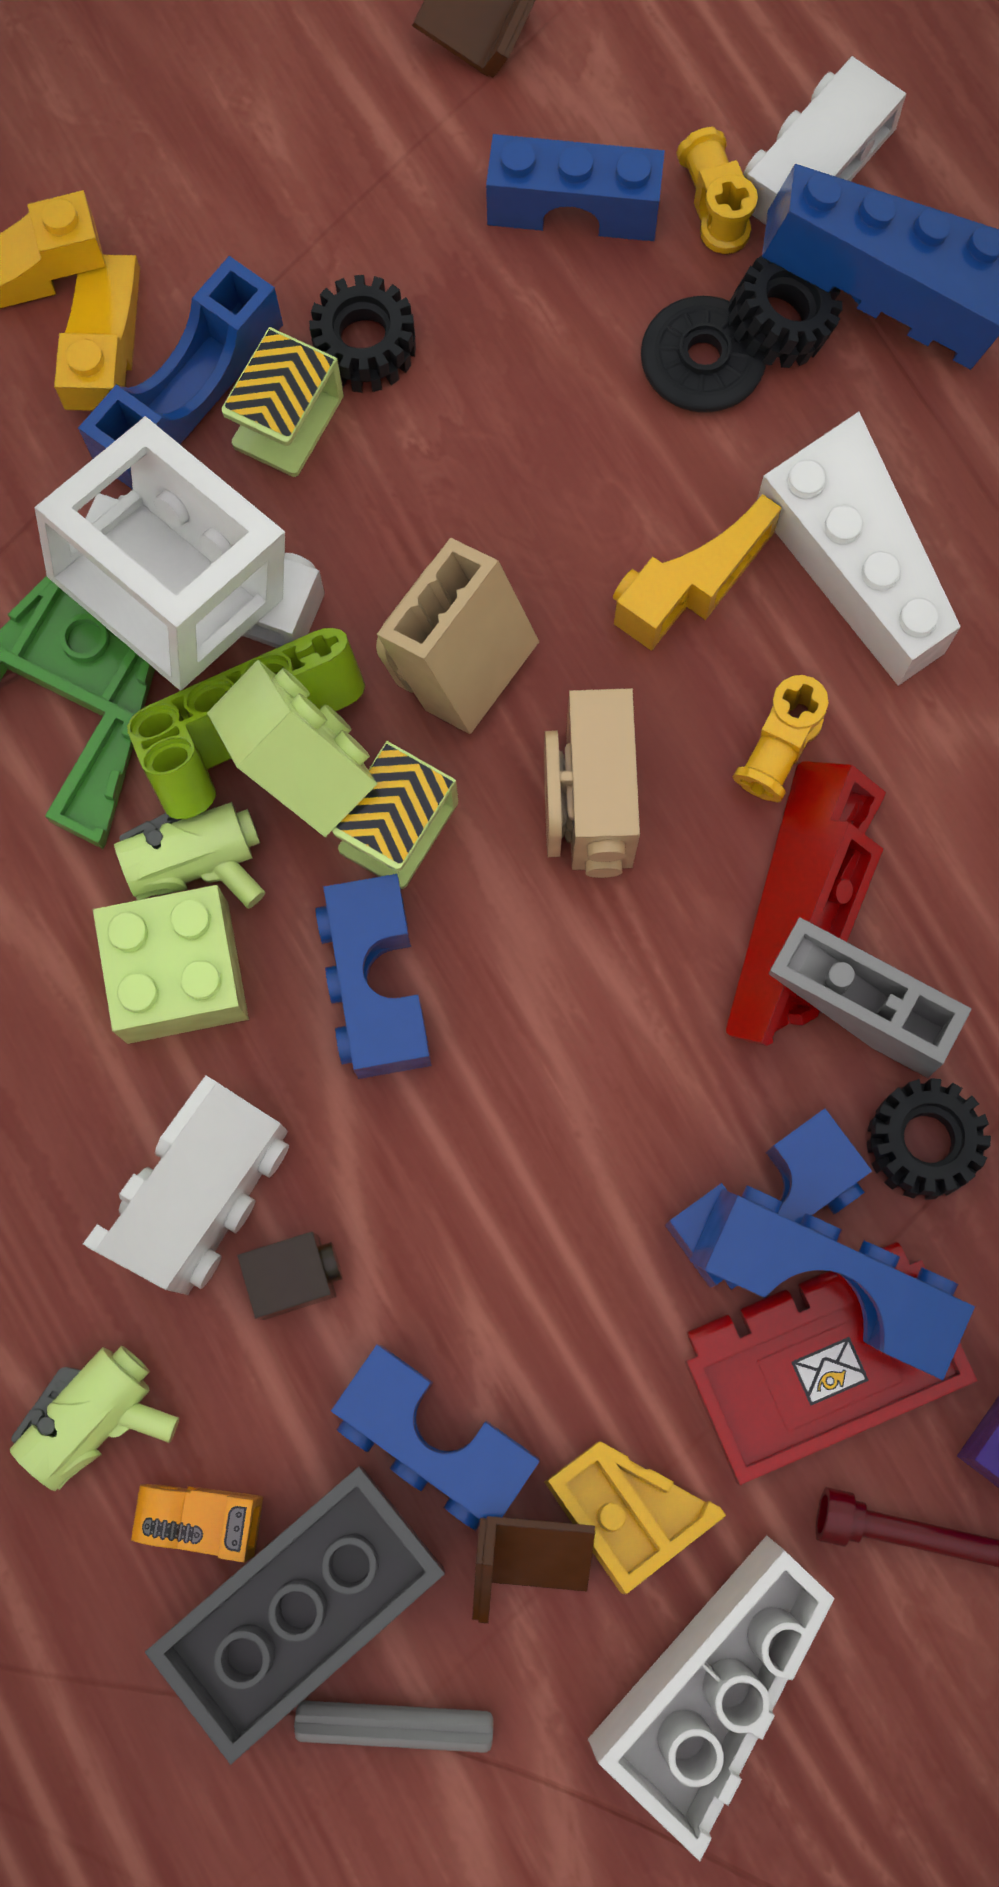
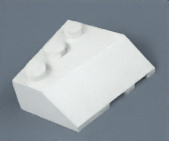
[83,1075,289,1295]

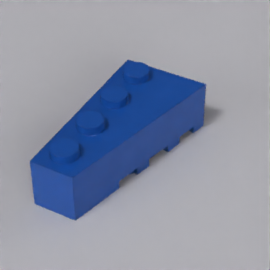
[762,164,999,370]

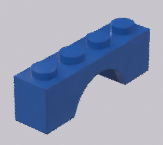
[78,256,283,490]
[690,1185,975,1380]

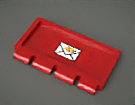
[684,1242,978,1485]

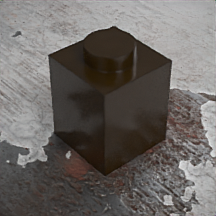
[237,1231,343,1320]

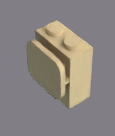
[376,537,539,734]
[544,688,640,878]

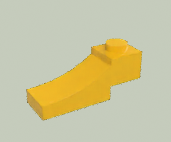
[0,190,106,308]
[54,255,140,411]
[613,494,782,651]

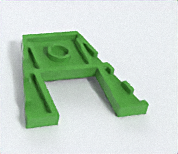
[0,575,155,849]

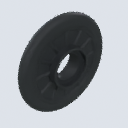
[641,296,766,412]

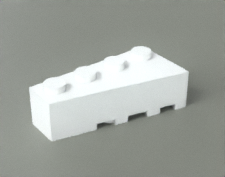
[757,412,961,686]
[588,1536,835,1861]

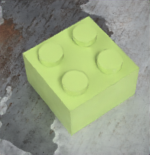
[207,660,377,837]
[93,885,249,1044]

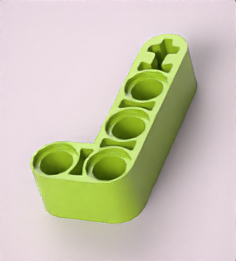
[127,628,365,819]

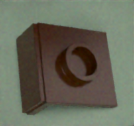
[412,0,536,77]
[472,1516,595,1624]

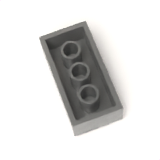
[145,1466,445,1765]

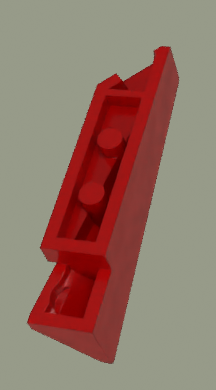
[726,761,886,1046]

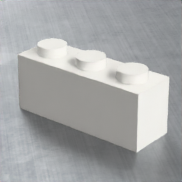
[743,56,907,225]

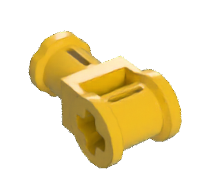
[676,127,758,254]
[732,675,829,803]

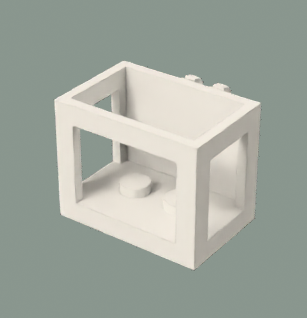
[34,416,285,691]

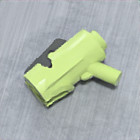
[114,802,266,909]
[10,1346,179,1491]

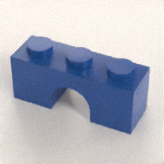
[486,134,665,242]
[315,874,432,1079]
[665,1108,872,1290]
[331,1344,540,1531]

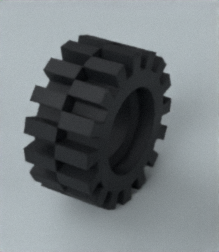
[728,255,843,368]
[309,275,416,393]
[866,1078,991,1200]

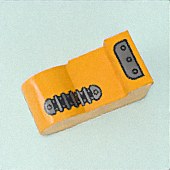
[131,1484,263,1563]

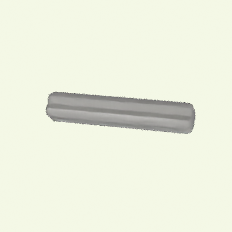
[294,1701,494,1753]

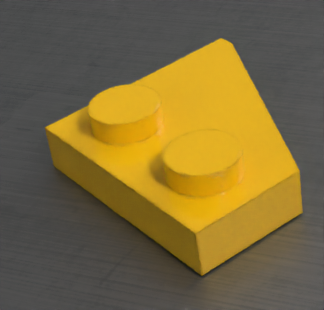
[544,1441,726,1594]

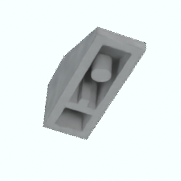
[769,917,972,1078]

